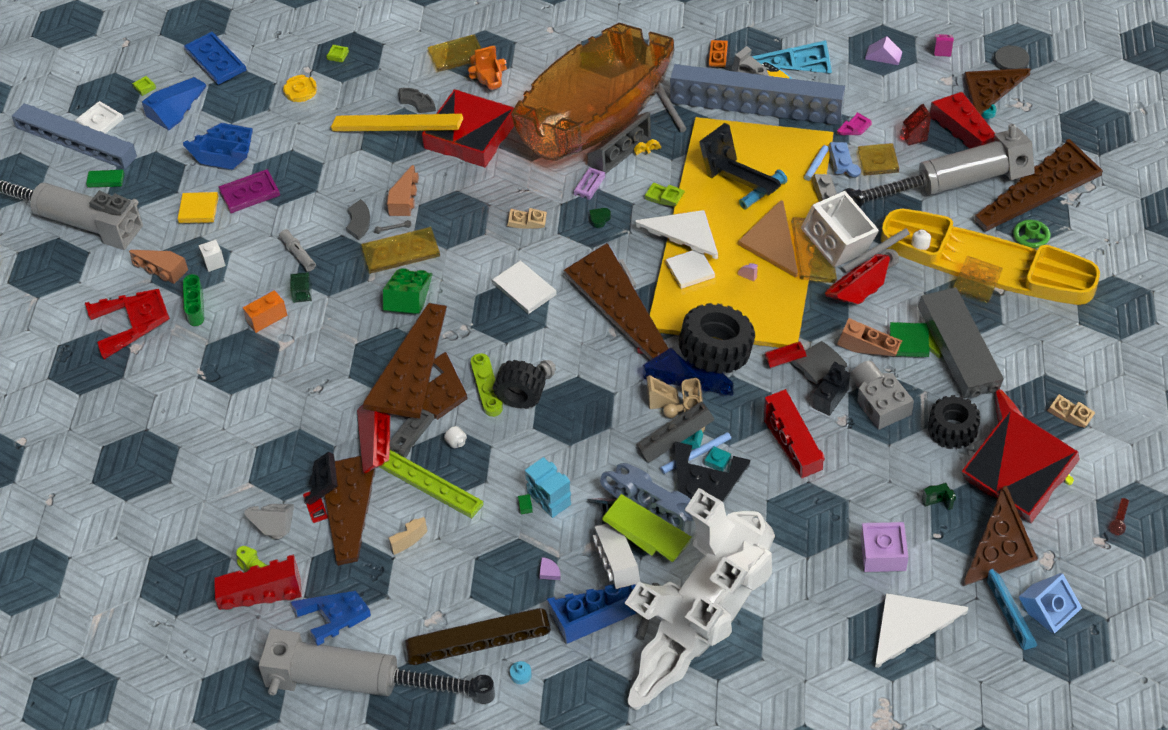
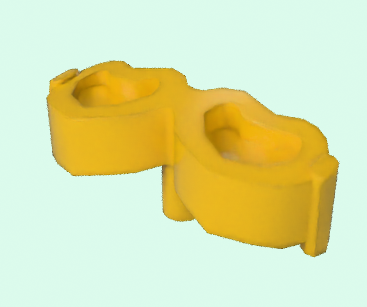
[633,139,661,155]

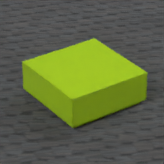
[327,45,349,63]
[132,76,156,96]

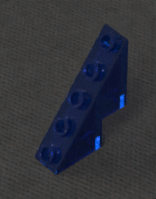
[643,348,734,396]

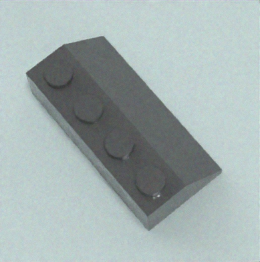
[587,112,651,174]

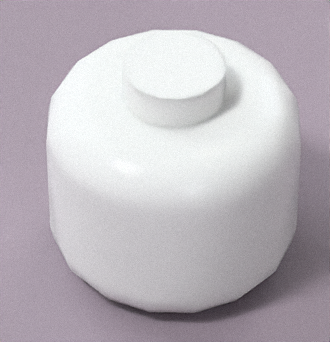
[911,230,931,250]
[444,426,467,448]

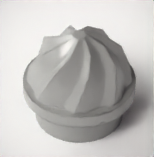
[537,360,556,379]

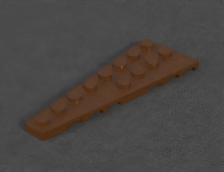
[975,139,1103,231]
[564,243,670,365]
[363,303,447,419]

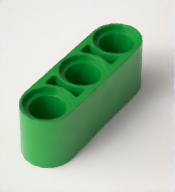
[183,274,205,326]

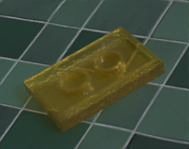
[427,34,482,72]

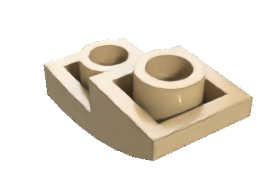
[507,208,547,229]
[1047,394,1095,428]
[389,517,427,555]

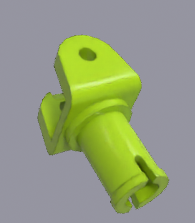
[236,546,267,572]

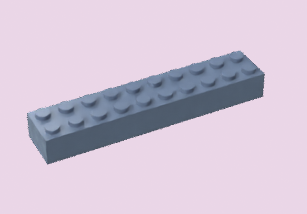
[670,64,845,125]

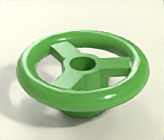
[1013,220,1050,248]

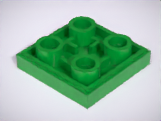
[890,322,930,357]

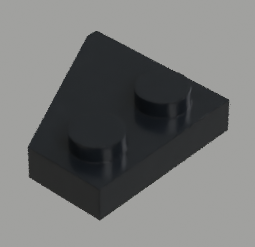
[305,452,338,505]

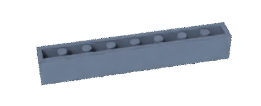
[12,103,137,170]

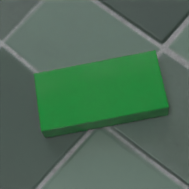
[86,170,124,188]

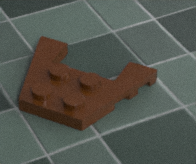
[423,352,468,420]

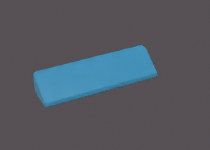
[987,569,1037,650]

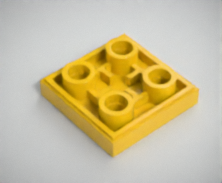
[178,192,219,223]

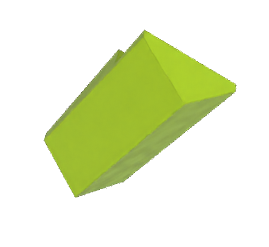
[602,494,692,562]

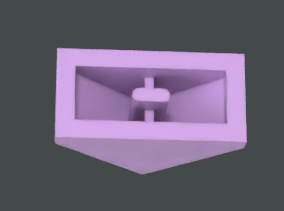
[865,36,902,65]

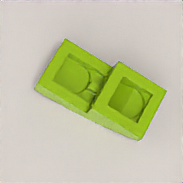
[645,182,685,206]

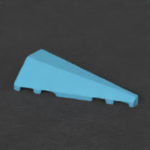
[752,40,832,73]

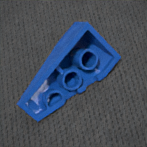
[142,77,206,131]

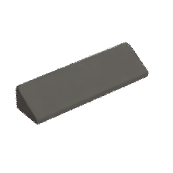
[636,402,714,462]

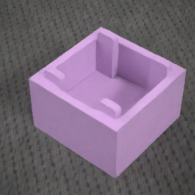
[861,522,908,572]

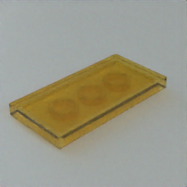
[791,217,837,283]
[361,227,440,274]

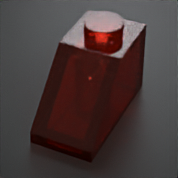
[900,104,931,146]

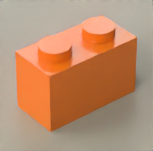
[242,290,288,333]

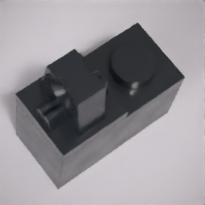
[812,361,850,416]

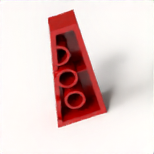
[929,92,995,149]
[764,389,825,478]
[214,554,302,610]

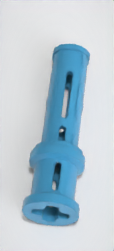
[739,169,788,210]

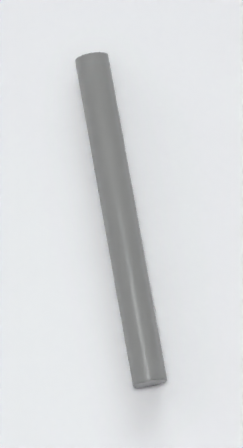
[654,83,686,132]
[843,228,910,273]

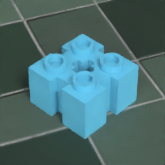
[525,457,571,518]

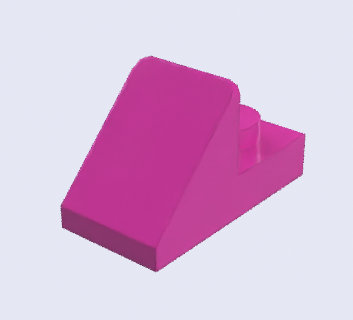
[934,34,954,57]

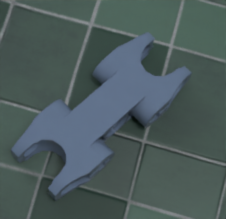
[600,463,694,530]

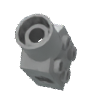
[851,361,914,430]

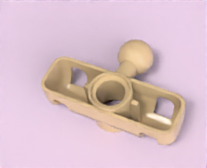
[663,378,705,432]

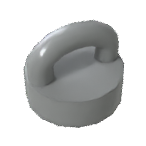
[880,249,899,267]

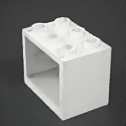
[801,191,879,268]

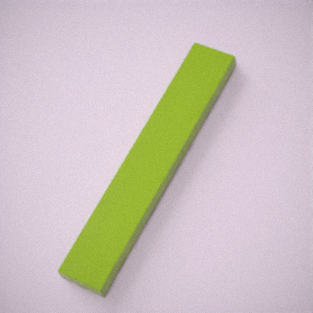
[379,450,484,519]

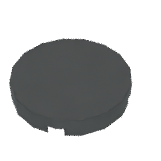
[995,45,1029,70]

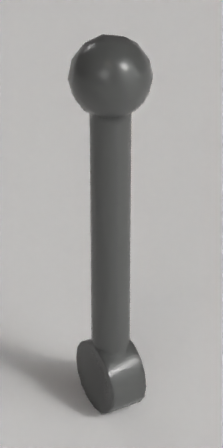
[374,220,411,233]

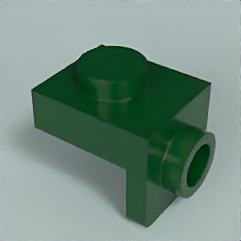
[922,483,956,510]

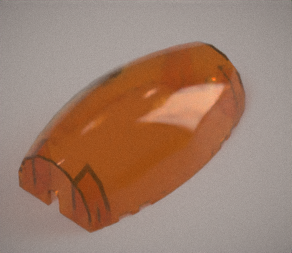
[511,23,675,161]

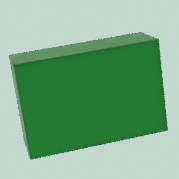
[518,494,533,515]

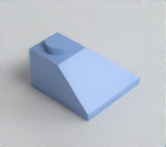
[1019,573,1082,633]

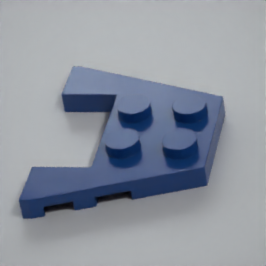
[291,591,371,646]

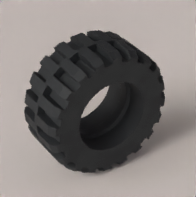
[678,303,755,374]

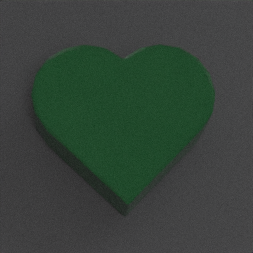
[589,208,611,228]

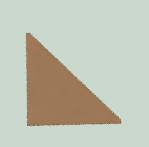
[739,200,798,277]

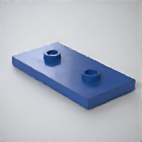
[184,32,247,85]

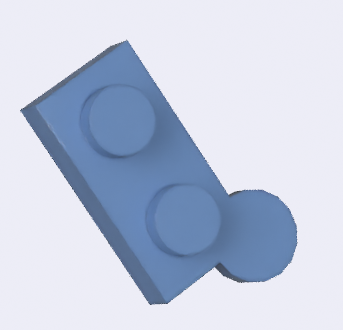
[828,142,861,177]

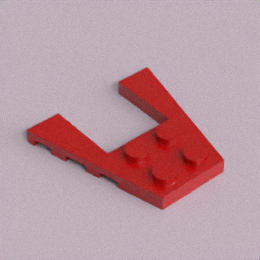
[85,289,170,359]

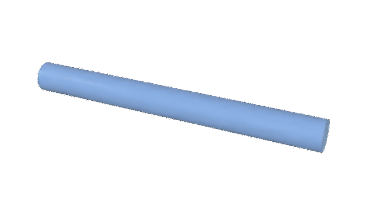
[660,432,731,474]

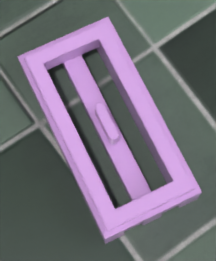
[574,167,605,200]

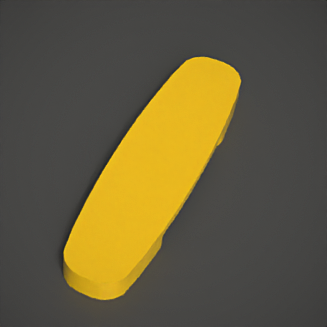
[881,208,1100,305]

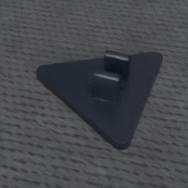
[587,498,618,512]

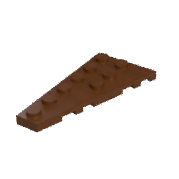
[325,456,376,566]

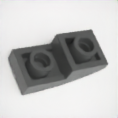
[89,190,131,215]

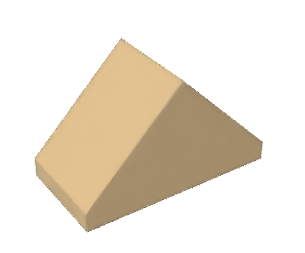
[647,375,680,409]

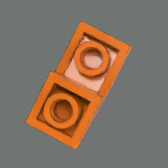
[709,40,728,67]

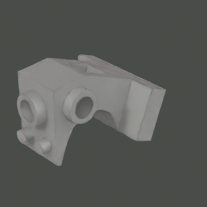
[731,46,769,76]

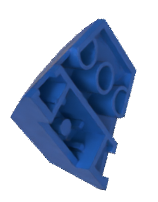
[183,123,253,170]

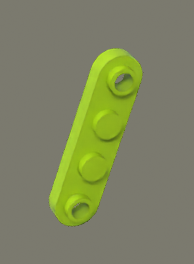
[471,353,503,417]

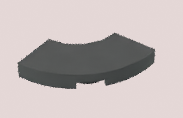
[399,88,436,113]
[346,199,370,240]

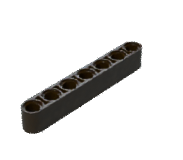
[404,608,551,665]

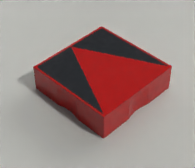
[422,89,517,168]
[962,409,1080,523]

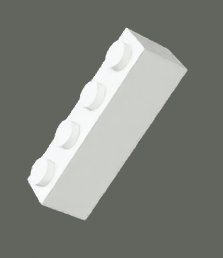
[593,523,640,589]

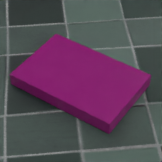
[218,169,280,213]

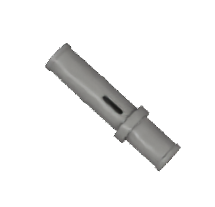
[279,229,316,271]

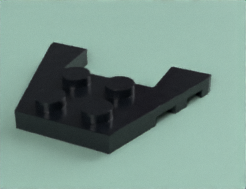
[674,441,751,503]

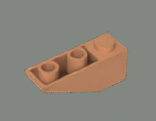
[387,165,419,216]
[129,250,188,284]
[837,318,902,356]

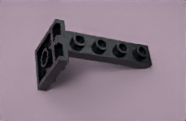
[699,123,781,196]

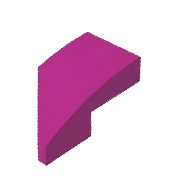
[837,112,872,135]

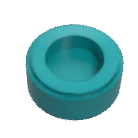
[981,104,997,119]

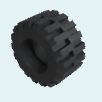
[493,360,546,409]
[928,395,981,449]

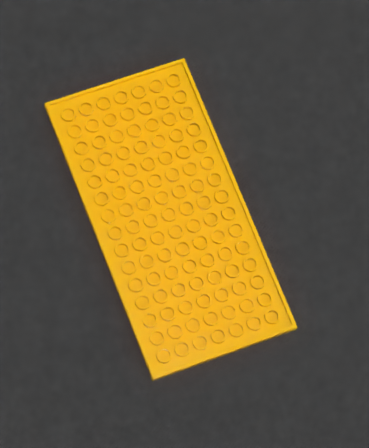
[650,117,834,348]

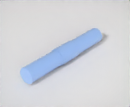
[804,145,829,181]

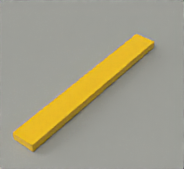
[331,114,463,131]

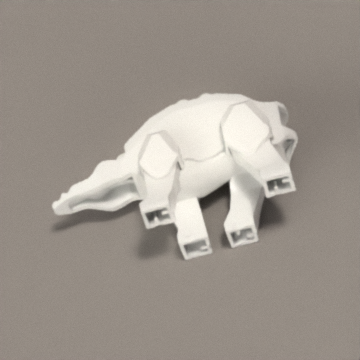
[625,488,775,710]

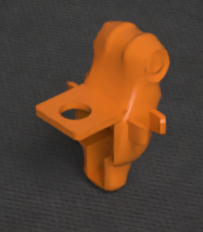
[468,46,507,90]

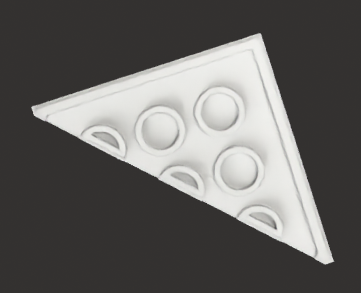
[636,210,718,259]
[875,593,968,668]

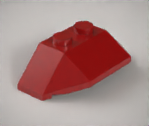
[825,254,890,304]

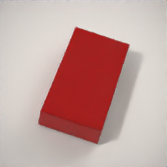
[764,341,807,368]

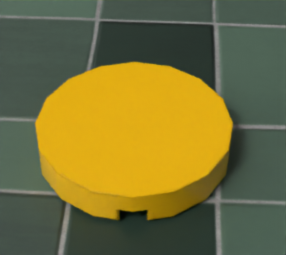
[283,75,317,102]

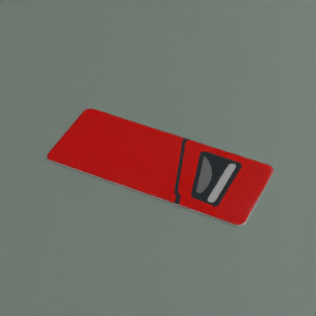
[303,491,328,523]

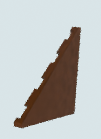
[964,68,1031,115]
[962,485,1038,586]

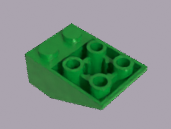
[383,268,432,314]

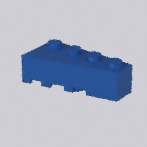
[547,584,637,644]

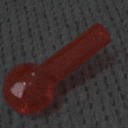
[1109,498,1129,535]

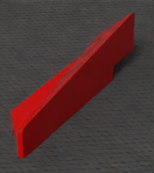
[357,404,390,473]

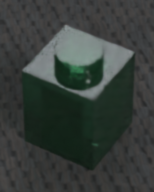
[290,272,312,303]

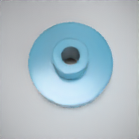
[510,661,532,685]

